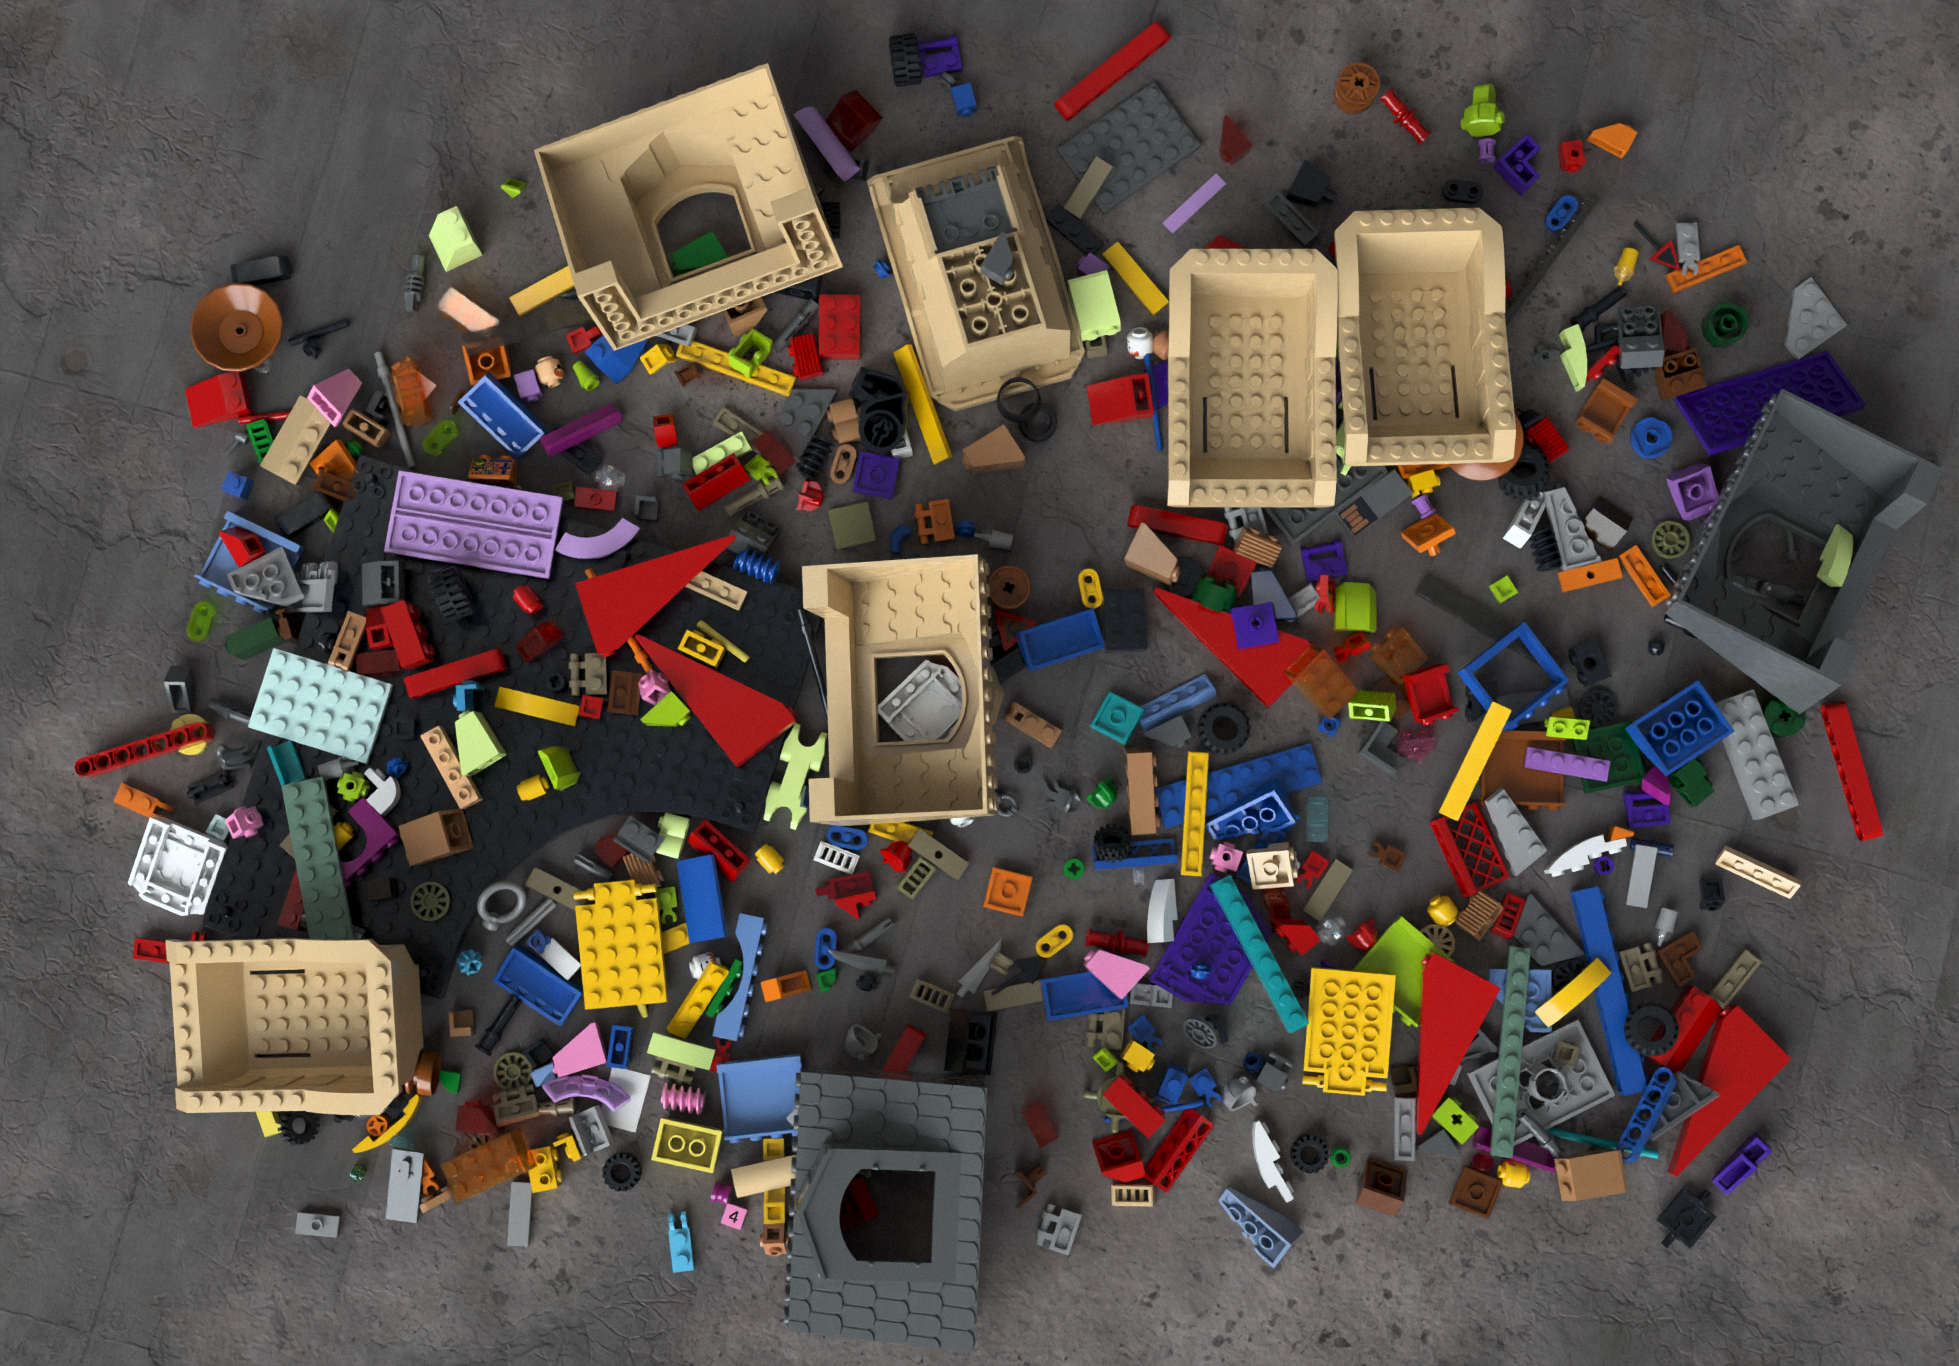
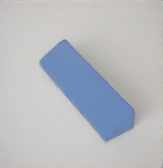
[1139,673,1217,732]

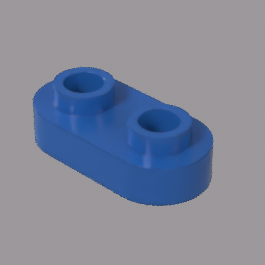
[1544,195,1578,232]
[827,826,868,850]
[814,928,837,970]

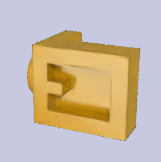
[640,344,676,375]
[553,1132,585,1162]

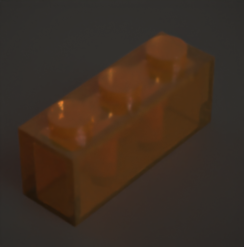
[437,287,503,342]

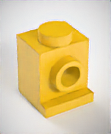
[1407,469,1441,499]

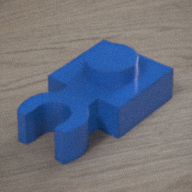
[1127,1014,1163,1053]
[1188,1068,1222,1107]

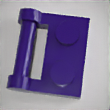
[918,35,962,78]
[1300,539,1348,584]
[1623,791,1670,828]

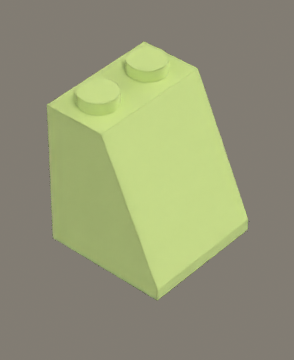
[429,206,482,272]
[1068,270,1121,341]
[455,710,507,777]

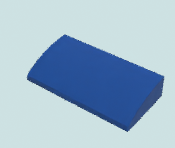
[458,371,548,460]
[1014,608,1105,672]
[676,854,728,943]
[492,944,584,1027]
[1039,971,1129,1021]

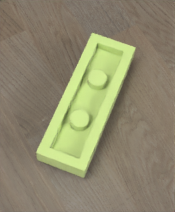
[692,431,753,475]

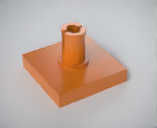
[309,439,358,497]
[1400,513,1456,556]

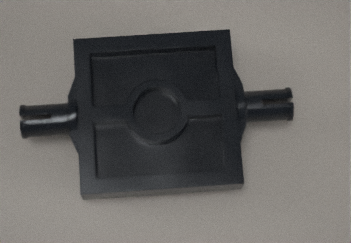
[1656,1188,1716,1249]

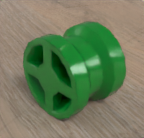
[1063,859,1084,880]

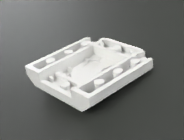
[878,660,962,741]
[128,816,228,916]

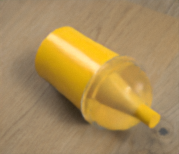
[1614,248,1639,285]

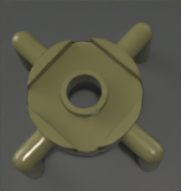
[1082,1060,1153,1133]

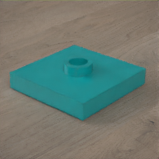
[1090,691,1146,746]

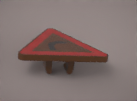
[994,609,1038,651]

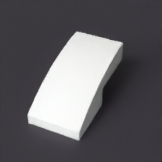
[540,938,581,981]

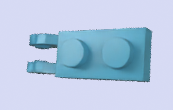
[668,1211,695,1273]

